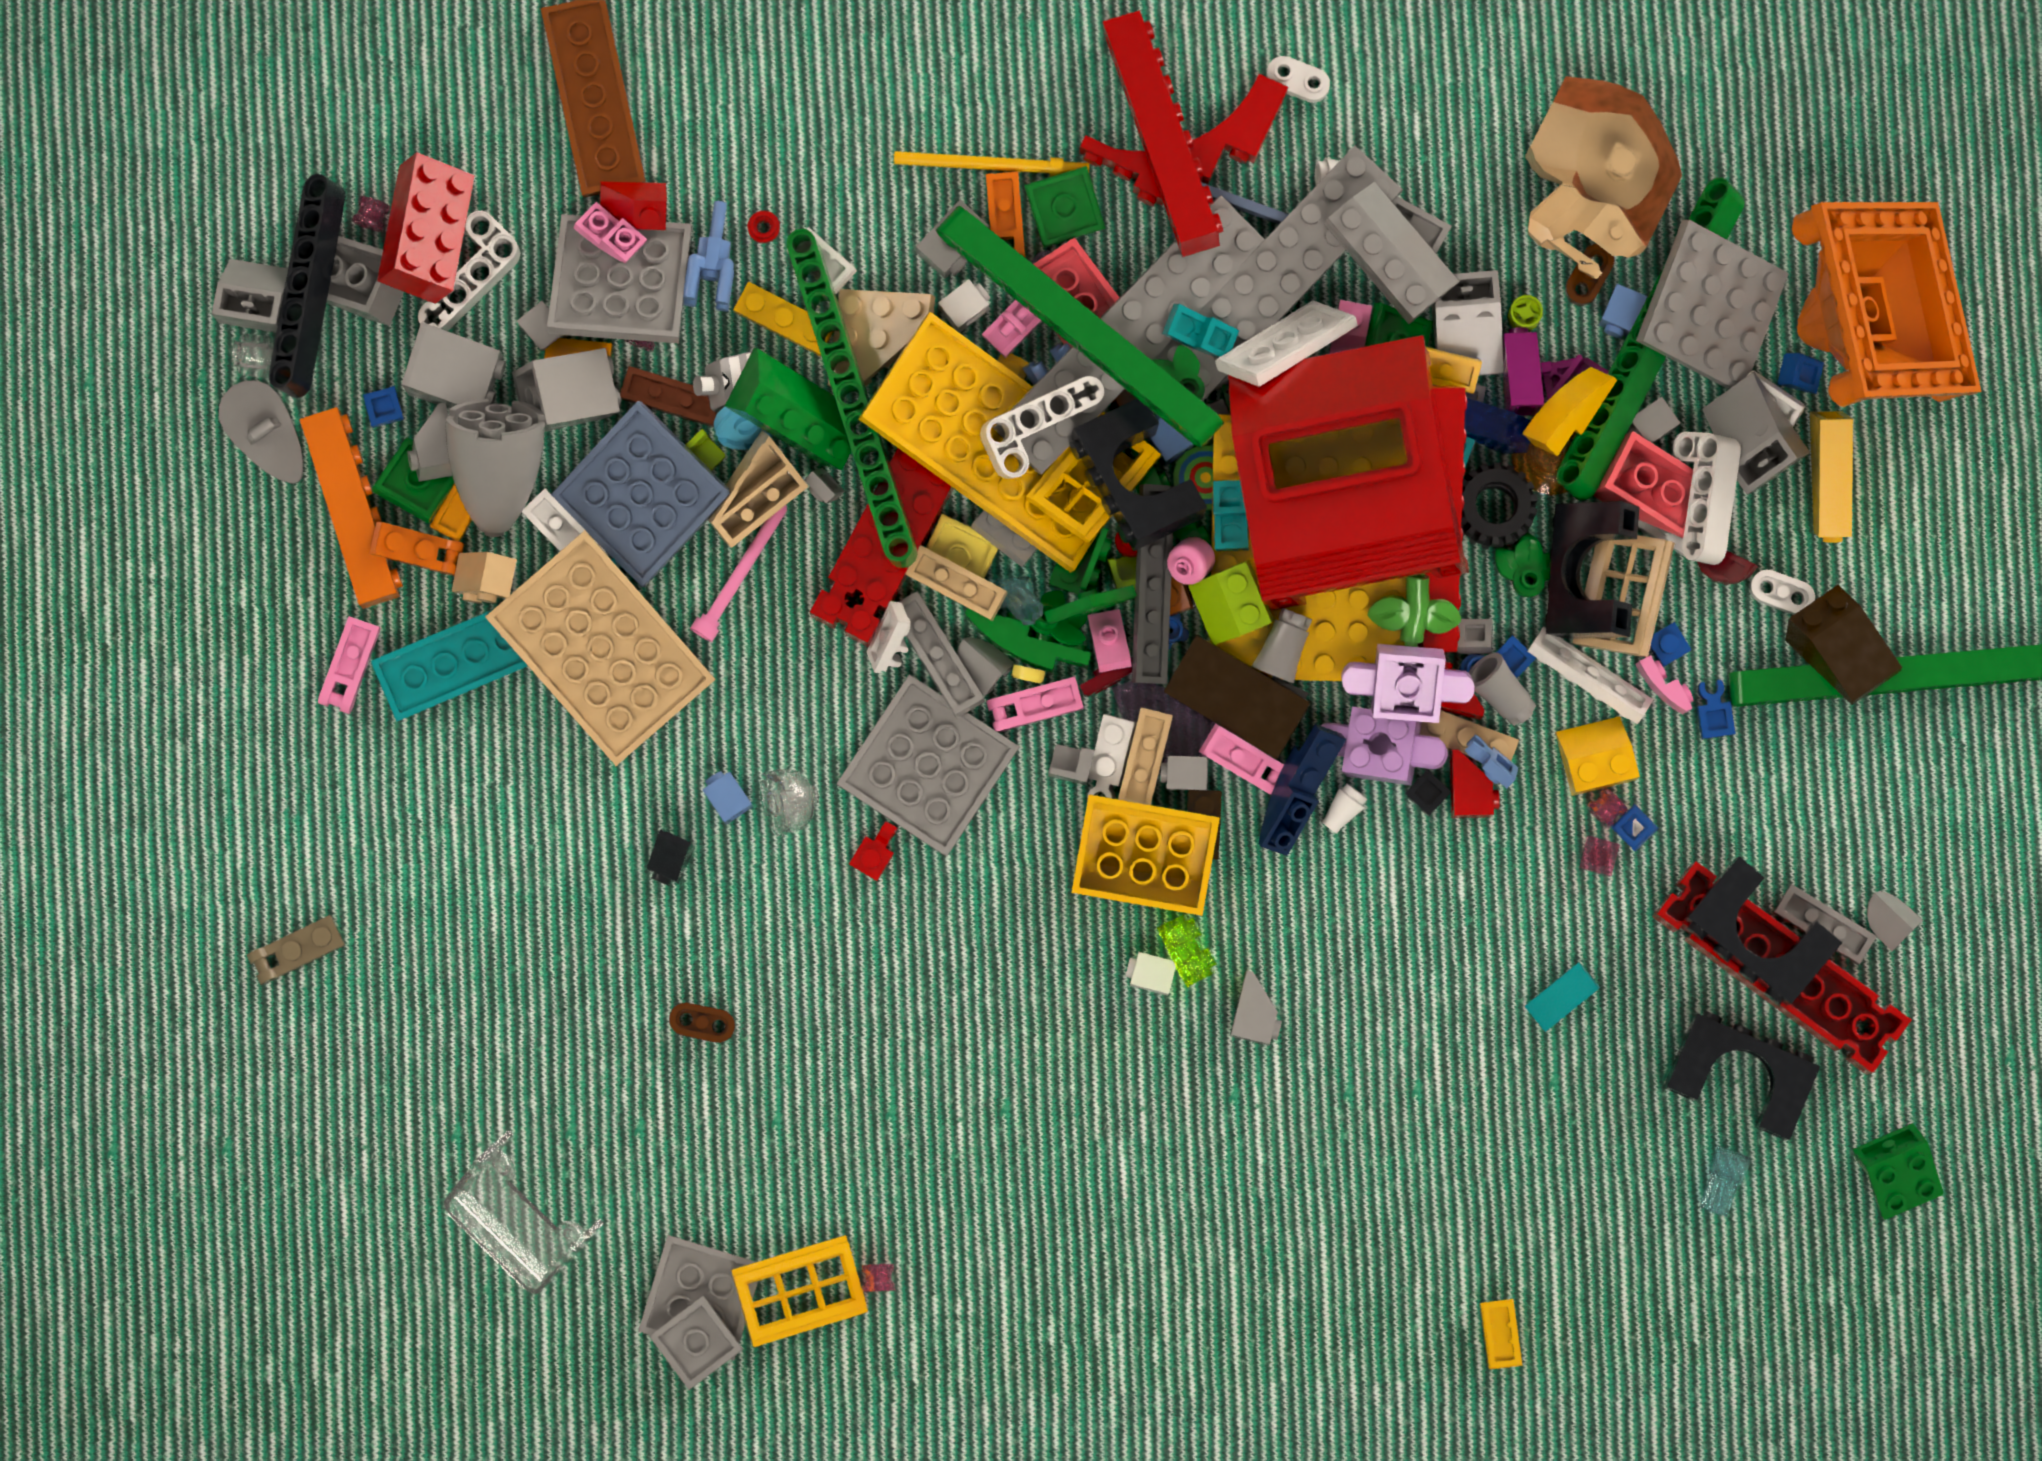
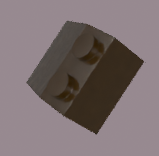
[1785,585,1902,705]

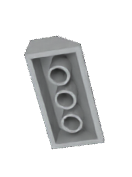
[1324,182,1459,324]

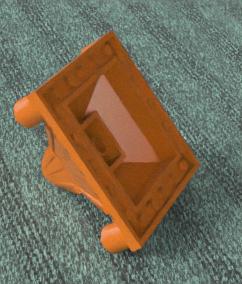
[1792,202,1981,407]

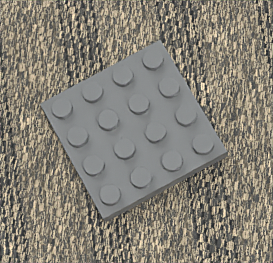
[547,214,692,344]
[1636,220,1789,389]
[837,674,1019,857]

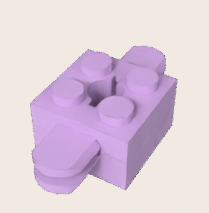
[1341,644,1475,723]
[1321,707,1448,786]

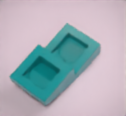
[1162,304,1240,358]
[1213,480,1249,551]
[1524,962,1600,1032]

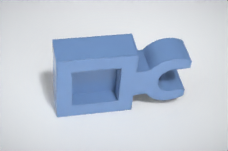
[1465,734,1518,789]

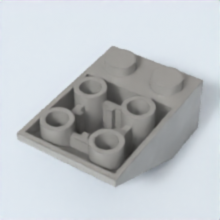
[1431,270,1504,376]
[1703,372,1810,494]

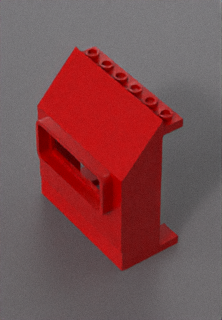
[1228,335,1470,610]

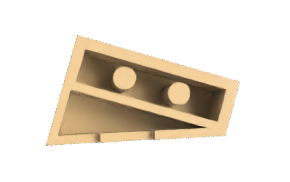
[708,430,809,548]

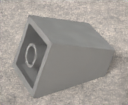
[401,322,506,408]
[512,348,621,432]

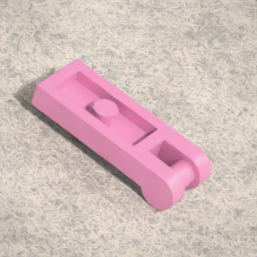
[318,616,381,714]
[986,676,1084,733]
[1198,723,1284,795]

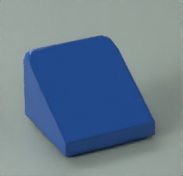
[1778,353,1824,394]

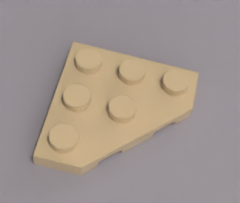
[828,289,935,387]

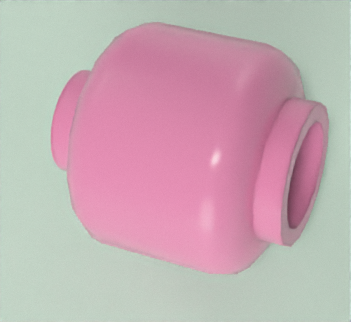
[1167,537,1215,585]

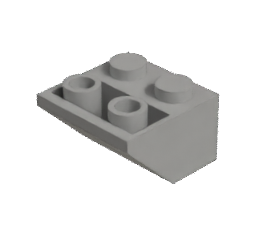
[211,259,288,333]

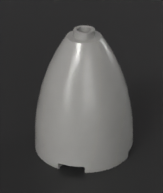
[445,399,545,537]

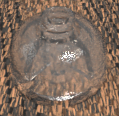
[760,769,819,836]

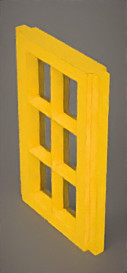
[1026,412,1161,543]
[731,1235,868,1347]

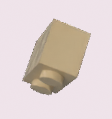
[452,552,517,604]

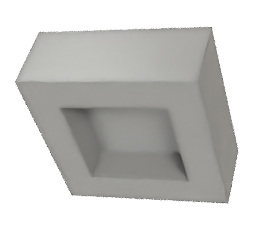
[804,468,845,504]
[1458,619,1493,654]

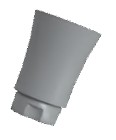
[1251,608,1312,684]
[1468,653,1536,726]

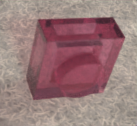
[1578,836,1620,877]

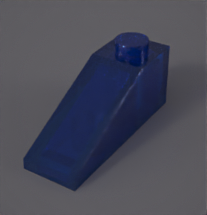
[1464,398,1531,454]

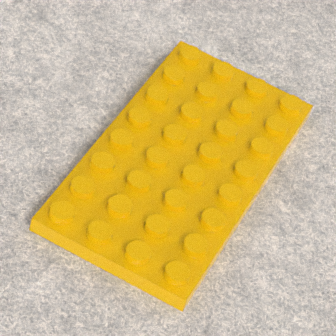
[858,312,1134,573]

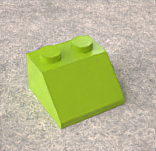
[1188,560,1274,645]

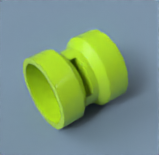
[1507,295,1543,332]

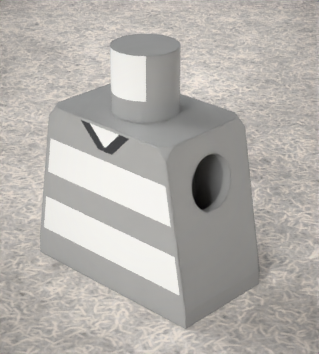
[693,349,765,412]

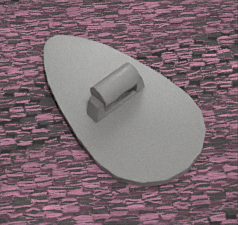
[219,380,304,484]

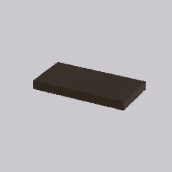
[1164,635,1311,760]

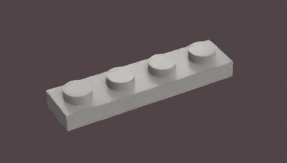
[899,591,985,718]

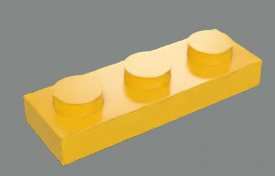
[733,281,834,357]

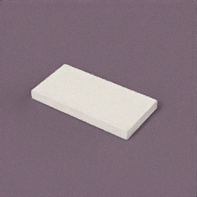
[1215,300,1358,387]

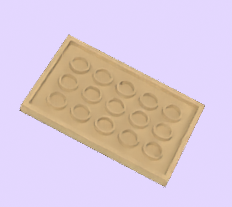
[485,530,716,766]

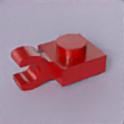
[849,821,898,881]

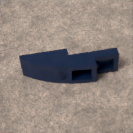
[1258,724,1346,856]

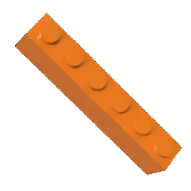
[300,407,403,609]

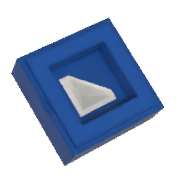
[1612,804,1659,852]

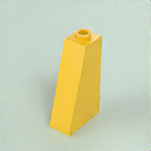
[1810,411,1853,543]

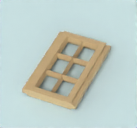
[1572,535,1675,657]

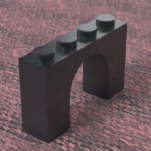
[1069,399,1207,551]
[1545,501,1639,639]
[1684,856,1843,1006]
[1663,1011,1821,1141]

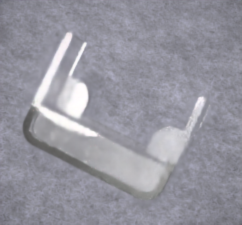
[444,1130,604,1294]

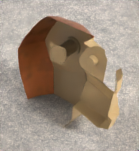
[1525,76,1682,279]

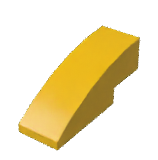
[1522,367,1617,456]

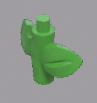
[1367,574,1461,647]

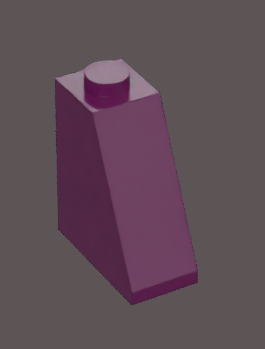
[1502,327,1544,416]

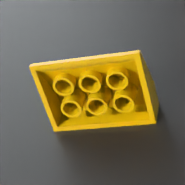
[1071,795,1220,916]

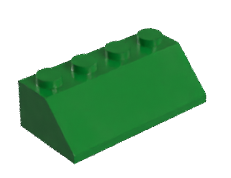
[725,348,856,470]

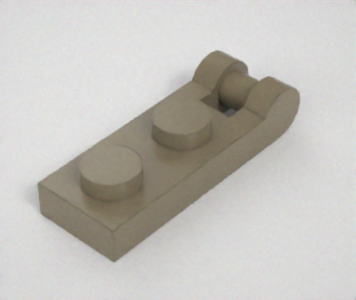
[247,915,346,985]

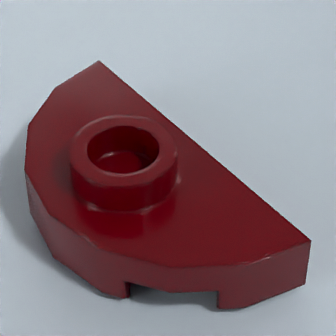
[1697,551,1758,585]
[1079,657,1133,697]

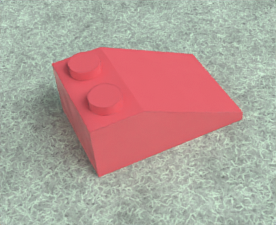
[1033,238,1120,347]
[1593,431,1693,538]

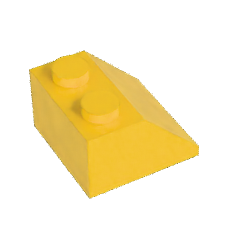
[1555,716,1640,796]

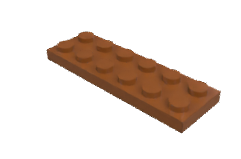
[540,0,646,198]

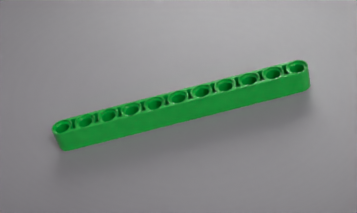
[1556,177,1745,501]
[936,206,1224,448]
[786,229,918,568]
[1728,644,2042,707]

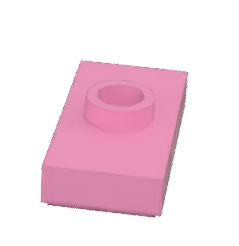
[1087,609,1132,673]

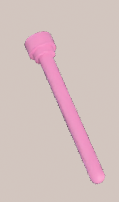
[690,505,787,642]

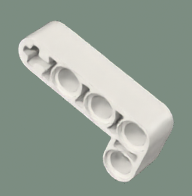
[418,210,520,331]
[980,376,1104,479]
[1673,432,1741,565]

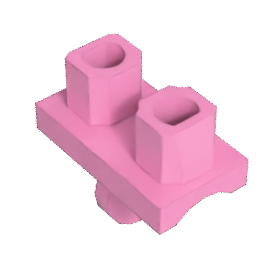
[982,300,1041,358]

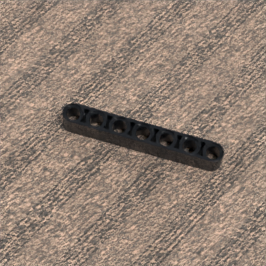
[269,173,346,398]

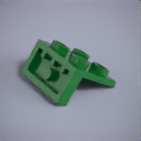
[1048,527,1113,596]
[1852,1123,1944,1220]

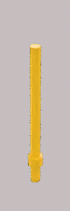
[894,151,1090,177]

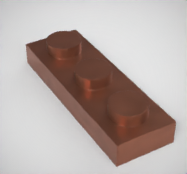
[620,366,718,427]

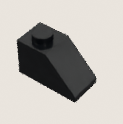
[647,829,695,886]

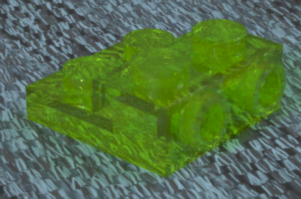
[1156,914,1217,987]

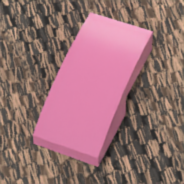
[574,202,647,263]
[1635,655,1694,714]

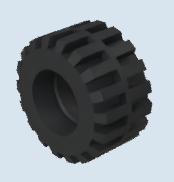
[1461,462,1538,549]

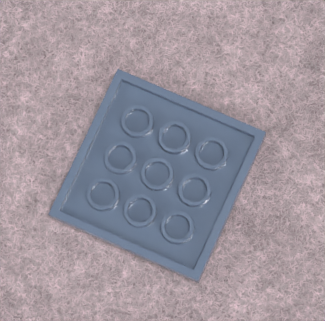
[551,401,730,587]

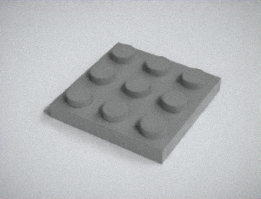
[638,1235,759,1360]

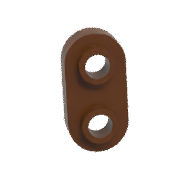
[1565,244,1615,306]
[669,1002,735,1043]

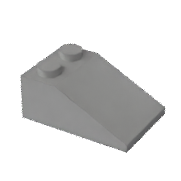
[327,236,404,326]

